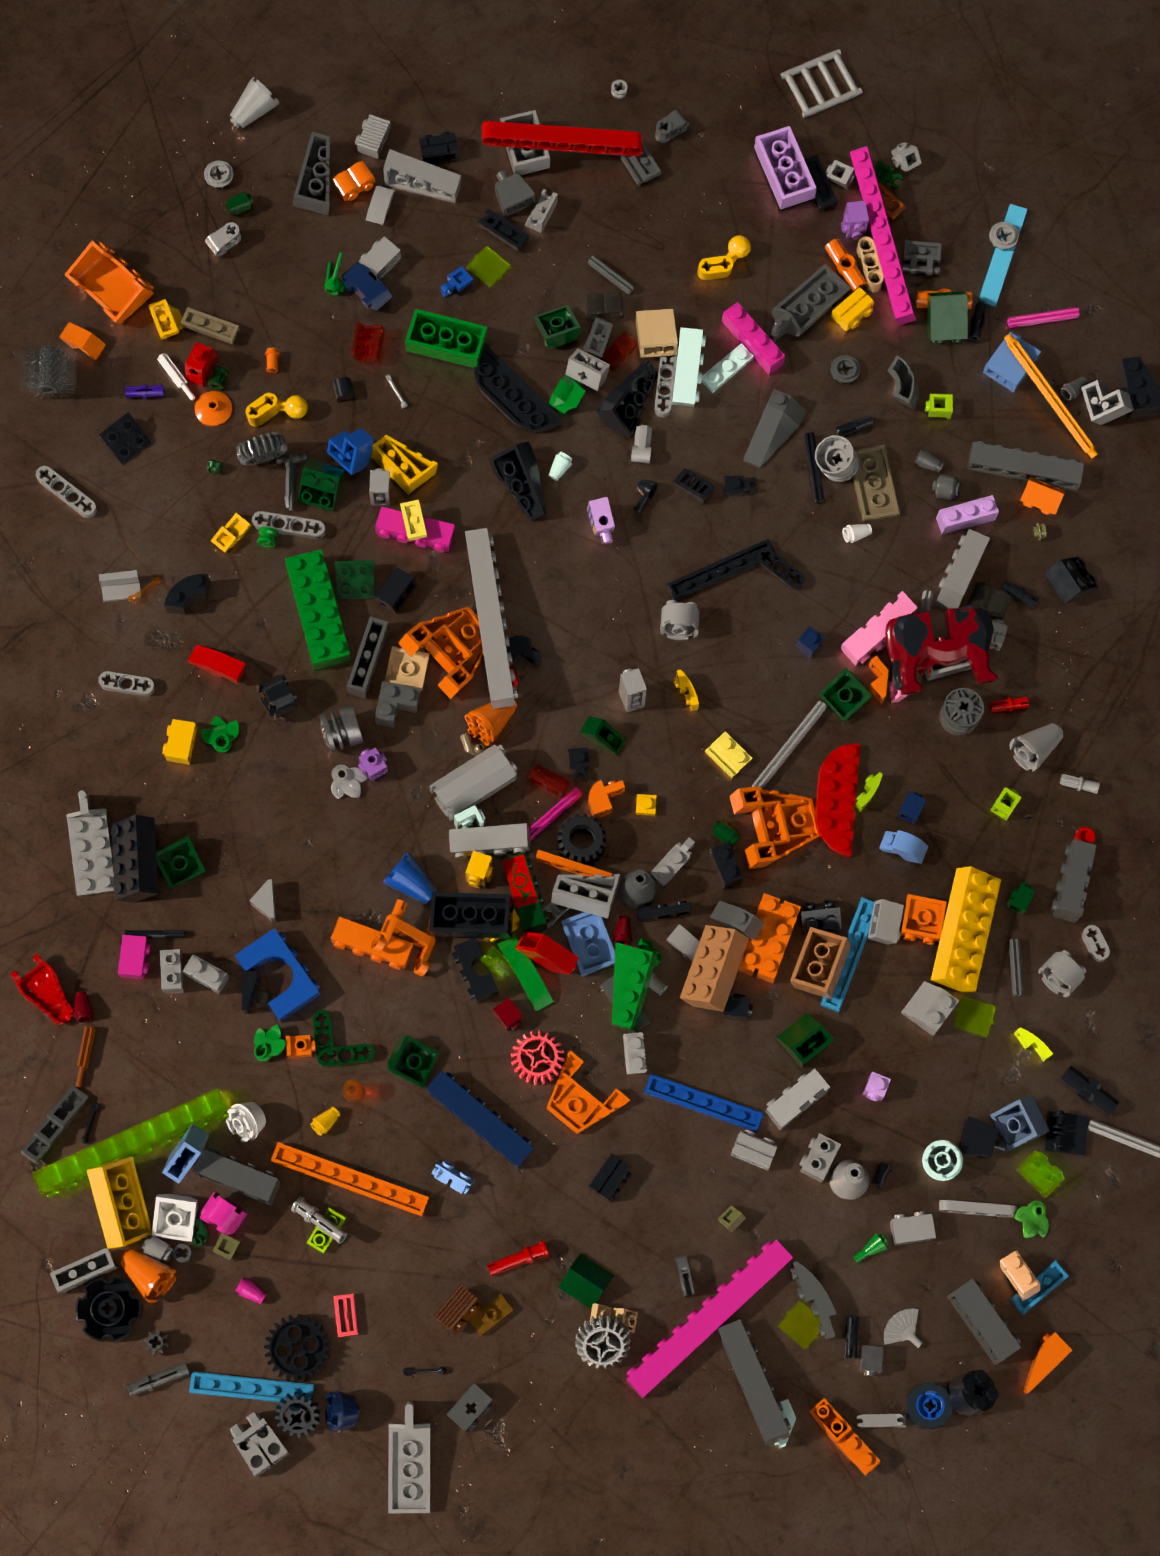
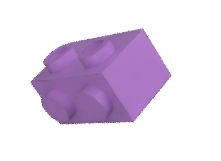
[841,200,869,240]

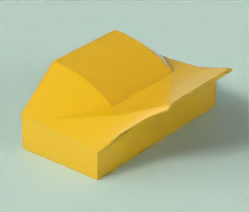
[148,299,183,340]

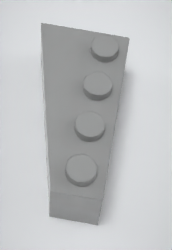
[383,149,461,203]

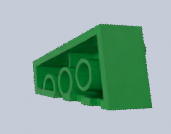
[612,942,657,1032]

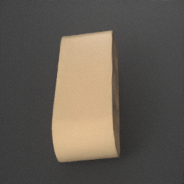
[856,237,884,292]

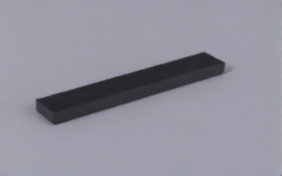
[666,539,776,601]

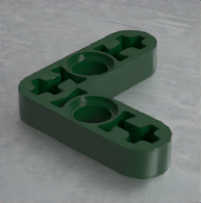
[313,1010,375,1068]

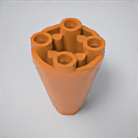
[465,700,517,746]

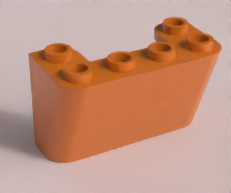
[64,240,155,324]

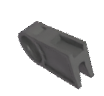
[675,1254,695,1297]

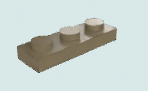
[180,307,240,345]

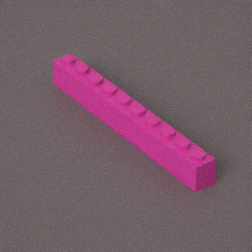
[850,146,916,326]
[626,1239,793,1399]

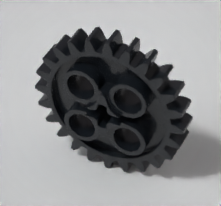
[264,1314,331,1382]

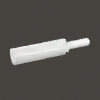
[157,353,195,400]

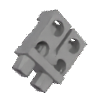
[230,1411,290,1477]

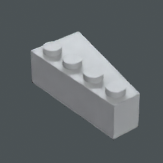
[934,529,990,611]

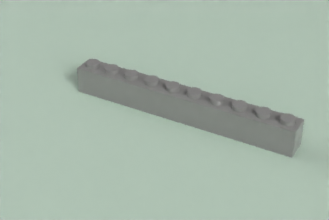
[465,528,518,709]

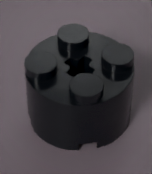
[257,674,298,720]
[948,1370,999,1417]

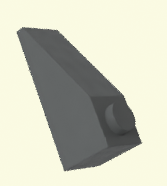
[710,901,765,941]

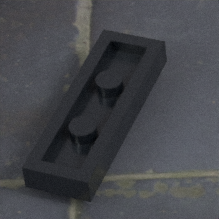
[804,155,837,210]

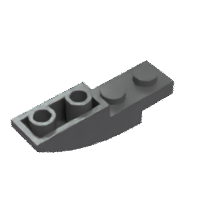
[790,1261,836,1340]

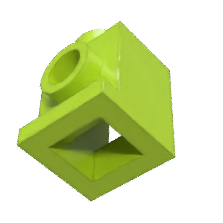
[925,394,953,419]
[990,787,1022,821]

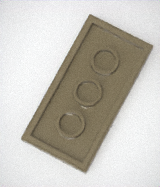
[853,445,900,522]

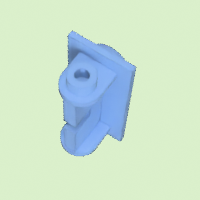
[431,1160,475,1194]

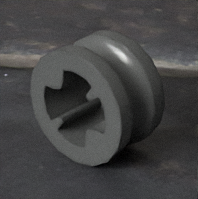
[173,1244,192,1263]

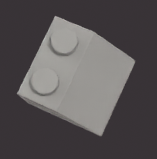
[901,981,959,1036]

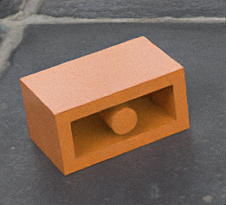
[1020,476,1065,515]

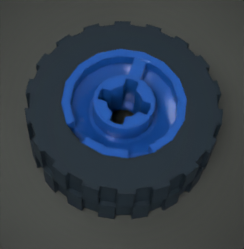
[906,1382,953,1430]

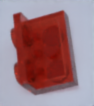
[351,322,385,364]

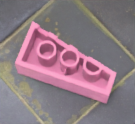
[841,591,917,666]

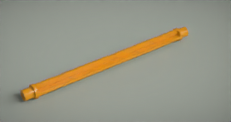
[1004,333,1098,459]

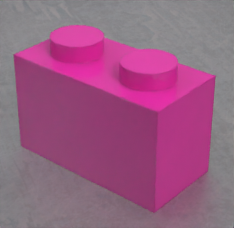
[118,935,151,979]

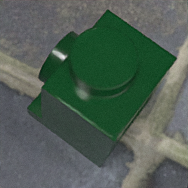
[1005,882,1036,915]

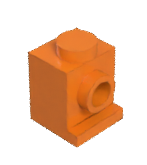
[286,1035,316,1059]

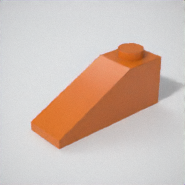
[1023,1332,1072,1394]

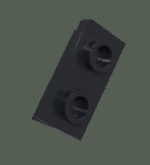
[799,900,842,934]

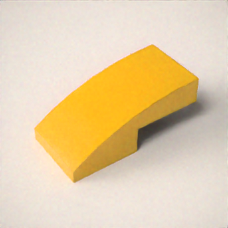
[211,513,252,553]

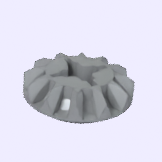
[204,161,233,189]
[989,222,1019,250]

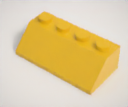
[87,1156,152,1248]

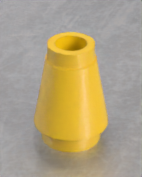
[310,1107,340,1136]

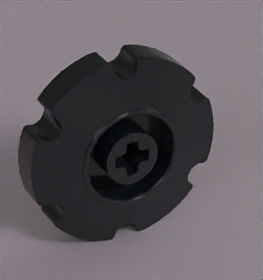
[75,1276,143,1343]

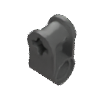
[655,109,690,143]

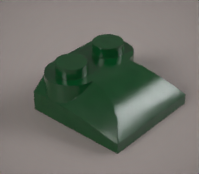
[534,305,582,348]
[819,668,873,722]
[156,836,206,889]
[387,1035,440,1088]

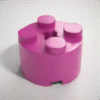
[200,1191,248,1236]

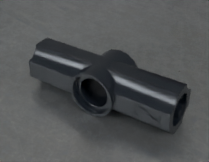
[1060,1065,1119,1116]

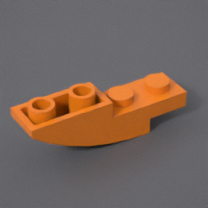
[809,1398,881,1476]

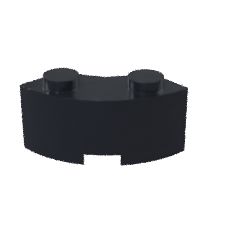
[164,574,211,615]

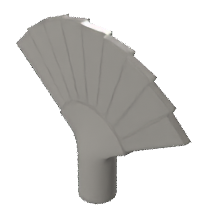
[884,1308,923,1348]

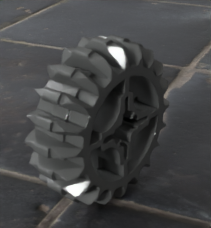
[236,432,287,465]

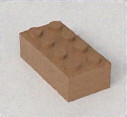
[680,925,749,1012]

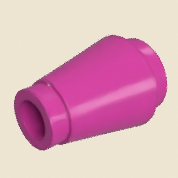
[235,1277,267,1304]

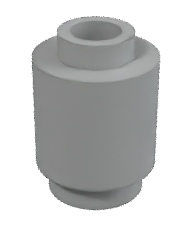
[142,1236,174,1264]

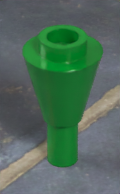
[853,1233,889,1263]

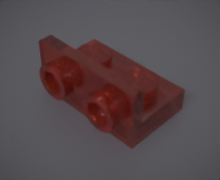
[528,764,570,799]

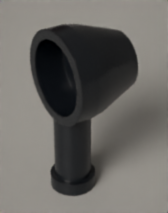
[633,480,658,514]

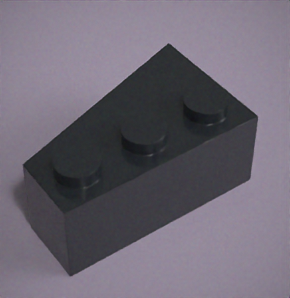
[1117,356,1160,419]

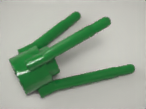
[324,252,345,295]

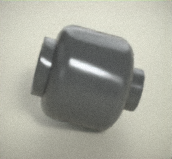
[932,474,961,500]

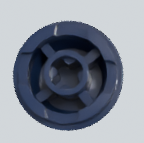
[325,1391,359,1433]

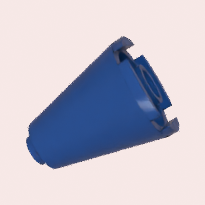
[383,852,438,904]

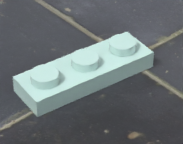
[701,343,754,393]

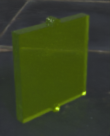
[466,246,510,287]
[954,996,996,1038]
[778,1301,820,1350]

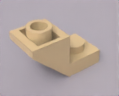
[590,1304,638,1333]

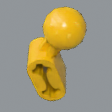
[697,235,751,280]
[246,393,308,427]

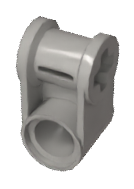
[205,222,241,257]

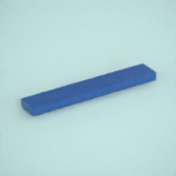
[644,1073,764,1133]

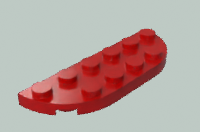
[815,743,860,857]

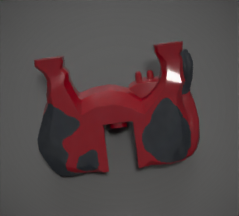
[885,605,998,695]

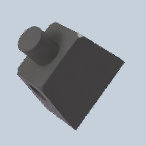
[495,170,535,217]

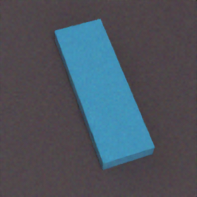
[1009,1260,1069,1315]

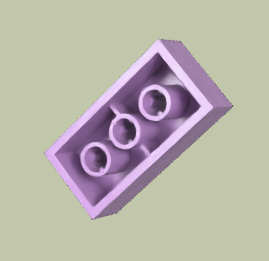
[754,126,816,210]

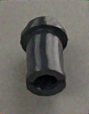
[871,1161,892,1188]

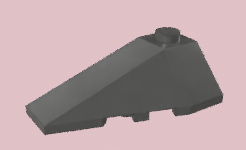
[743,389,807,468]

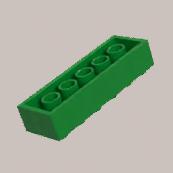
[284,549,351,671]

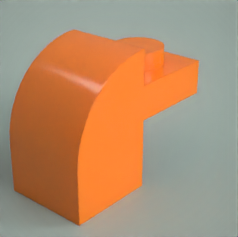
[588,780,625,819]

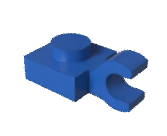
[440,266,473,297]

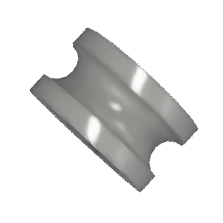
[611,80,628,99]

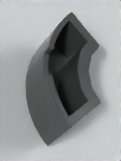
[887,355,919,410]

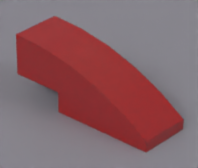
[188,645,247,684]

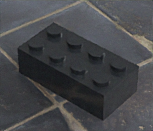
[111,815,158,903]
[429,892,514,939]

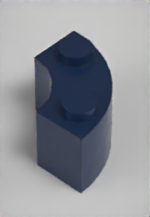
[341,262,393,311]

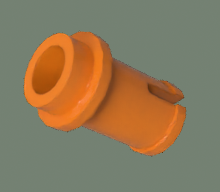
[265,348,280,373]

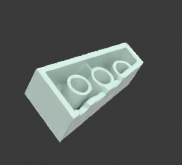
[672,327,706,407]

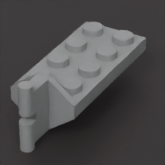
[66,790,114,896]
[388,1401,430,1513]

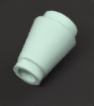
[548,452,573,481]

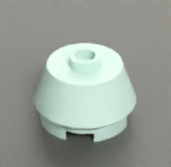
[922,1140,963,1181]

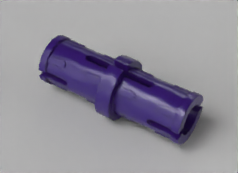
[125,384,164,399]

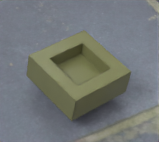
[717,1205,746,1232]
[213,1233,241,1261]

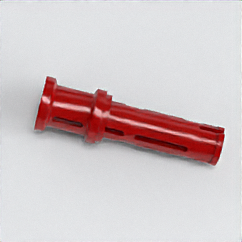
[487,1240,550,1276]

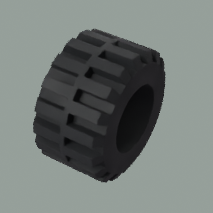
[557,814,607,866]

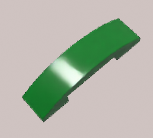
[497,935,554,1012]

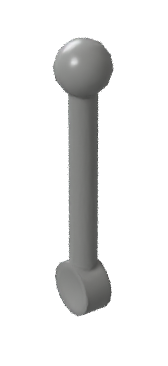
[386,374,408,408]

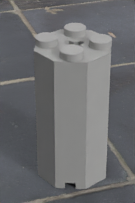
[429,744,517,821]

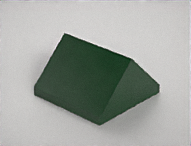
[558,1253,614,1310]

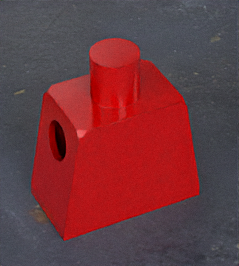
[185,342,218,387]

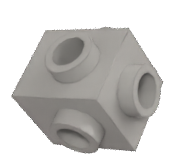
[891,142,922,172]

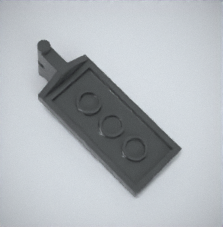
[770,264,851,343]

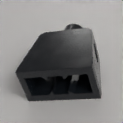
[959,1116,1007,1159]

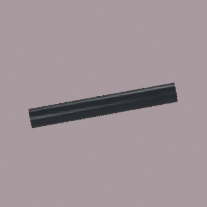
[125,930,185,938]

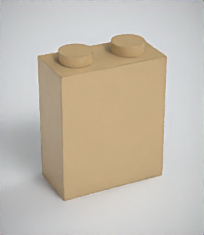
[636,309,678,358]

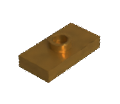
[469,1294,513,1336]

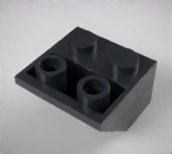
[1044,556,1098,604]

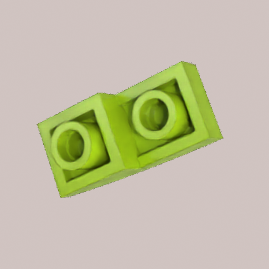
[855,772,883,812]
[307,1207,347,1254]

